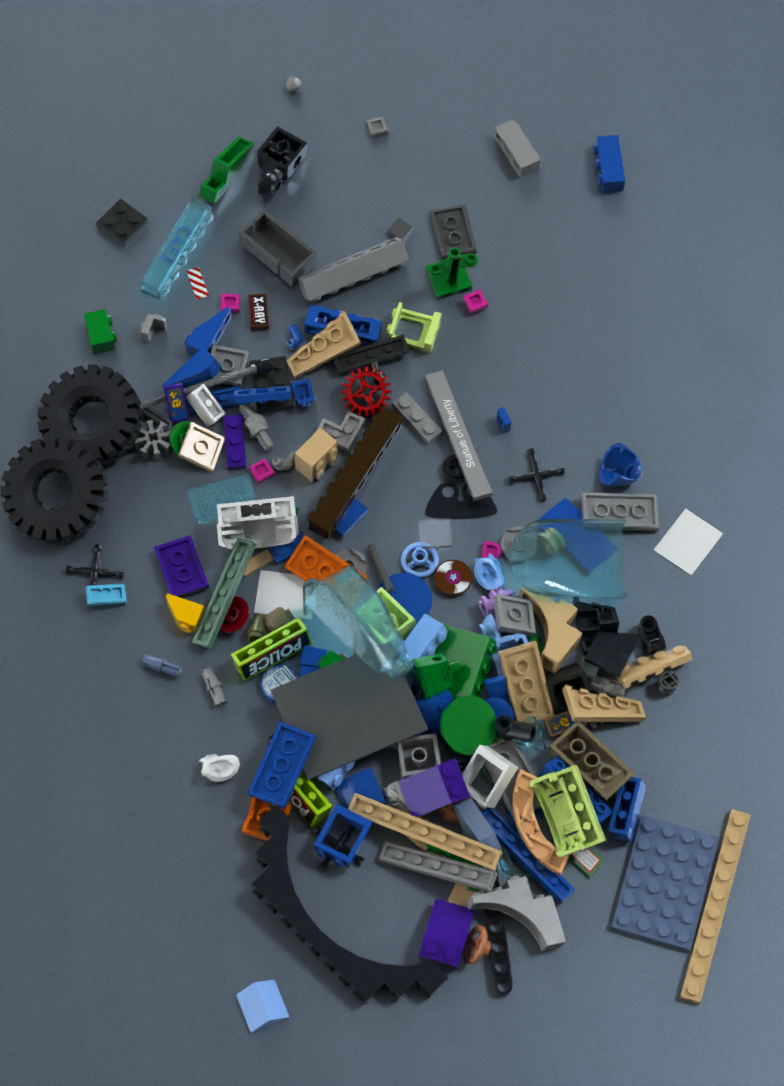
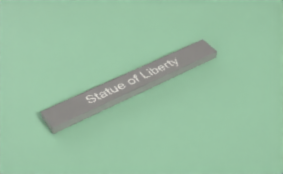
[425,370,492,501]

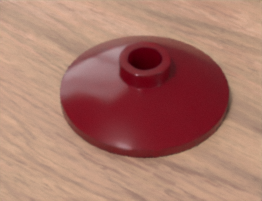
[220,596,250,633]

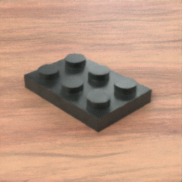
[249,356,294,413]

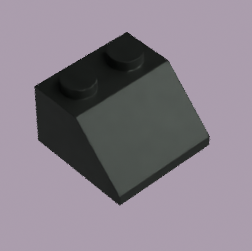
[544,662,590,715]

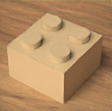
[295,428,338,483]

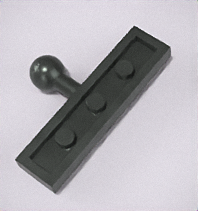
[334,334,410,385]

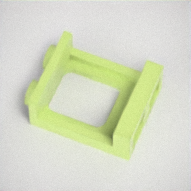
[386,302,442,353]

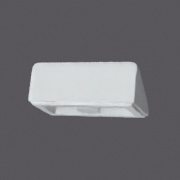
[185,383,226,427]

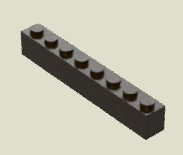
[307,407,403,540]

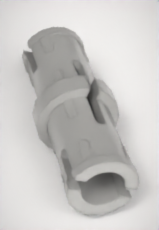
[201,667,227,707]

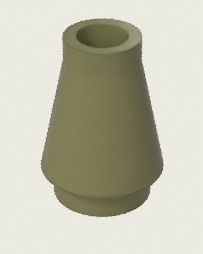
[247,613,266,642]

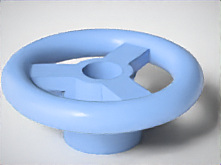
[401,542,439,578]

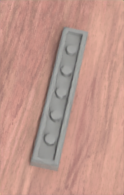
[378,841,497,892]

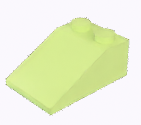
[351,587,417,652]

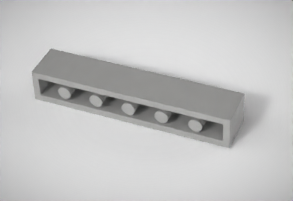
[297,237,409,301]

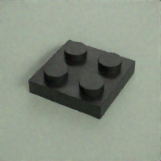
[96,198,148,246]

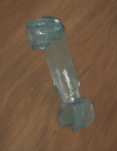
[499,847,532,881]

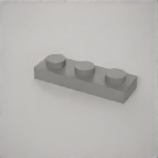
[392,392,443,445]

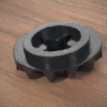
[442,454,465,483]

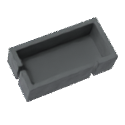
[239,210,317,287]

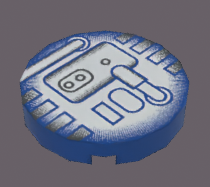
[260,665,299,703]

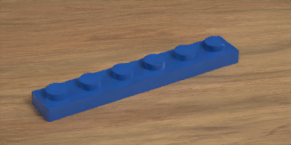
[481,807,575,904]

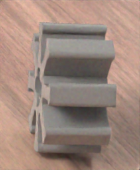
[135,420,171,462]

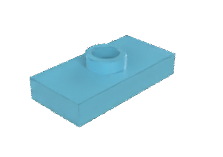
[85,584,127,606]

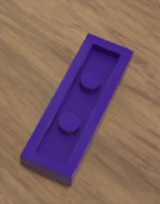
[224,414,246,470]

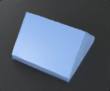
[236,980,290,1033]

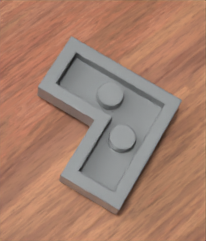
[315,411,365,452]

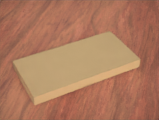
[498,641,555,724]

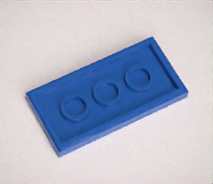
[247,722,317,810]

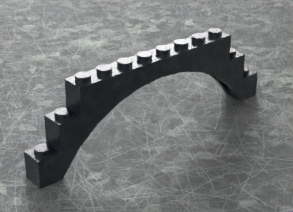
[252,805,449,1004]

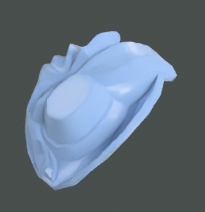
[474,553,505,590]

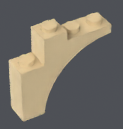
[519,584,582,674]

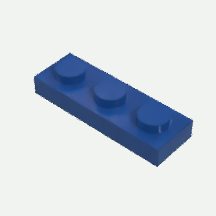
[234,386,292,405]

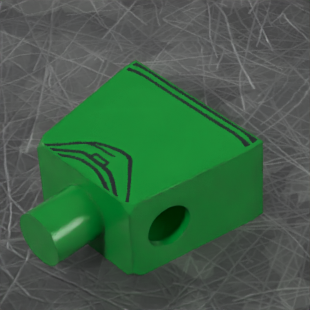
[412,653,462,700]

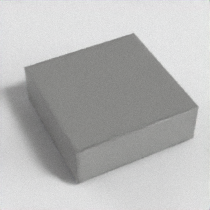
[366,116,389,138]

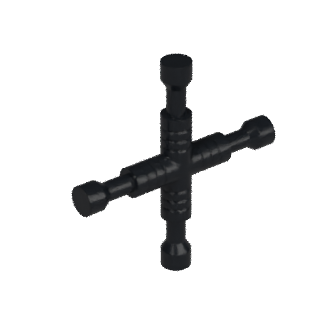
[508,448,565,502]
[66,544,124,586]
[312,825,365,871]

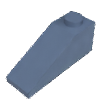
[453,798,503,852]

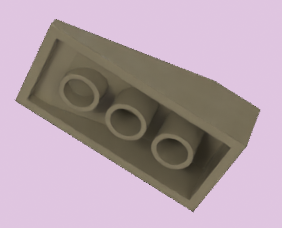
[549,722,635,801]

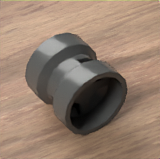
[657,671,679,696]

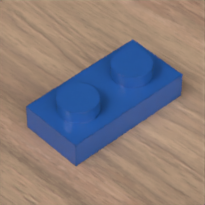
[268,531,304,565]

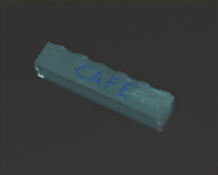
[140,198,213,301]

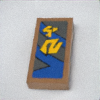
[543,711,587,739]

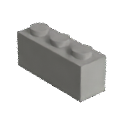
[494,119,541,178]

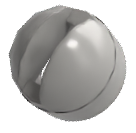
[286,76,301,92]

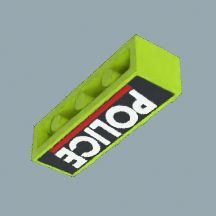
[230,617,312,681]
[289,772,332,828]

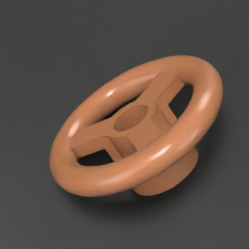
[463,925,491,965]

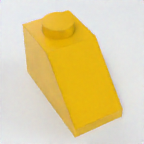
[166,593,205,633]

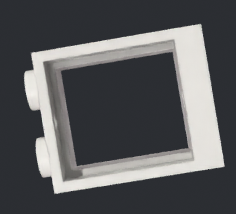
[462,745,518,809]

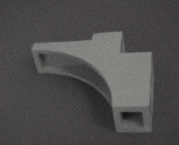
[467,875,566,951]

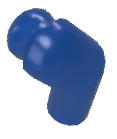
[287,324,303,350]

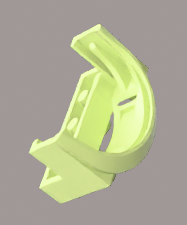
[530,765,606,857]

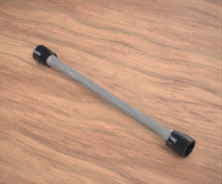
[139,357,273,410]

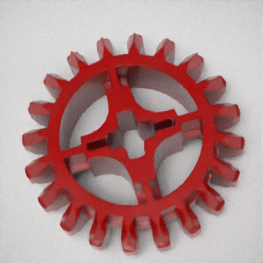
[341,367,392,418]

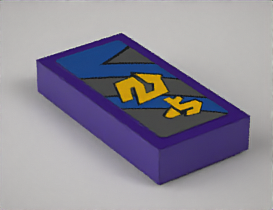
[163,383,189,423]

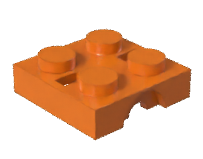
[242,797,292,841]

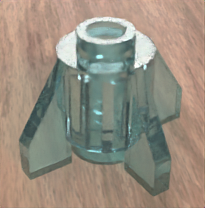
[515,716,547,751]

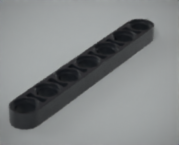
[483,869,513,997]

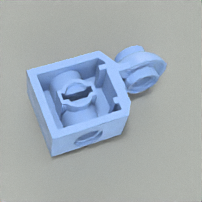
[478,613,528,677]

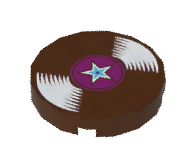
[434,560,472,597]

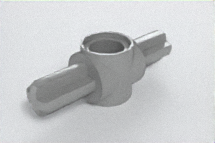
[239,404,274,450]

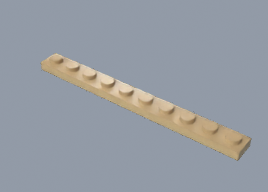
[680,809,751,1004]

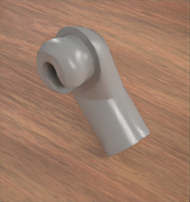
[272,451,295,471]

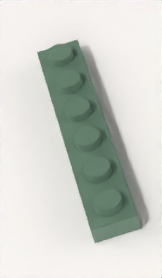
[192,537,257,649]

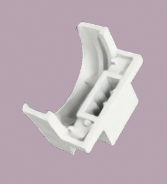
[217,496,299,549]

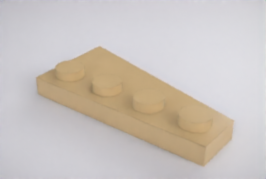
[287,311,361,378]

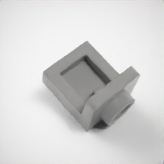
[139,313,166,343]

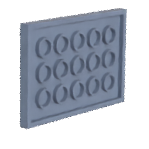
[611,815,719,952]

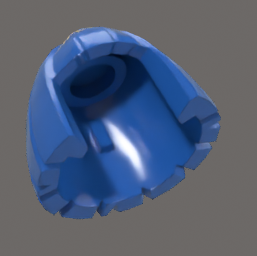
[599,443,643,486]

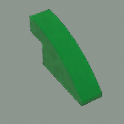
[199,136,255,204]

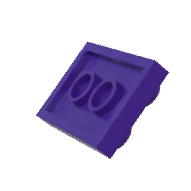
[154,535,209,597]

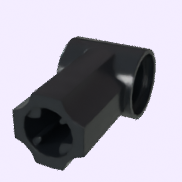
[495,715,536,743]

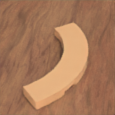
[512,769,569,875]

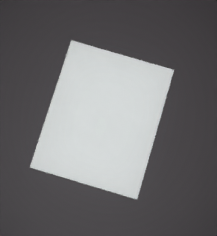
[654,508,723,575]
[254,570,316,620]

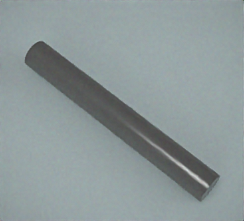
[367,544,395,593]

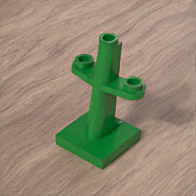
[425,247,479,300]

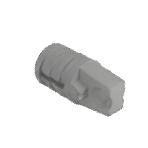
[590,677,625,698]

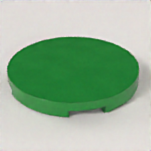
[440,695,496,755]

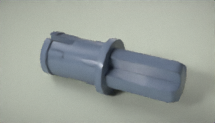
[142,654,182,677]

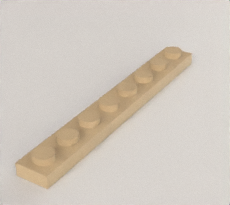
[348,793,503,871]

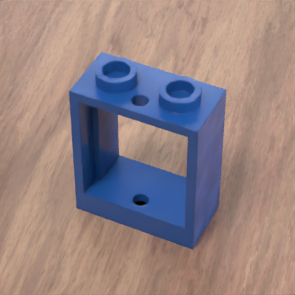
[314,804,372,869]

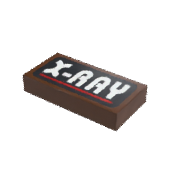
[248,293,269,330]

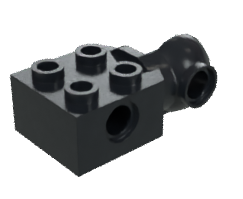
[257,126,307,195]

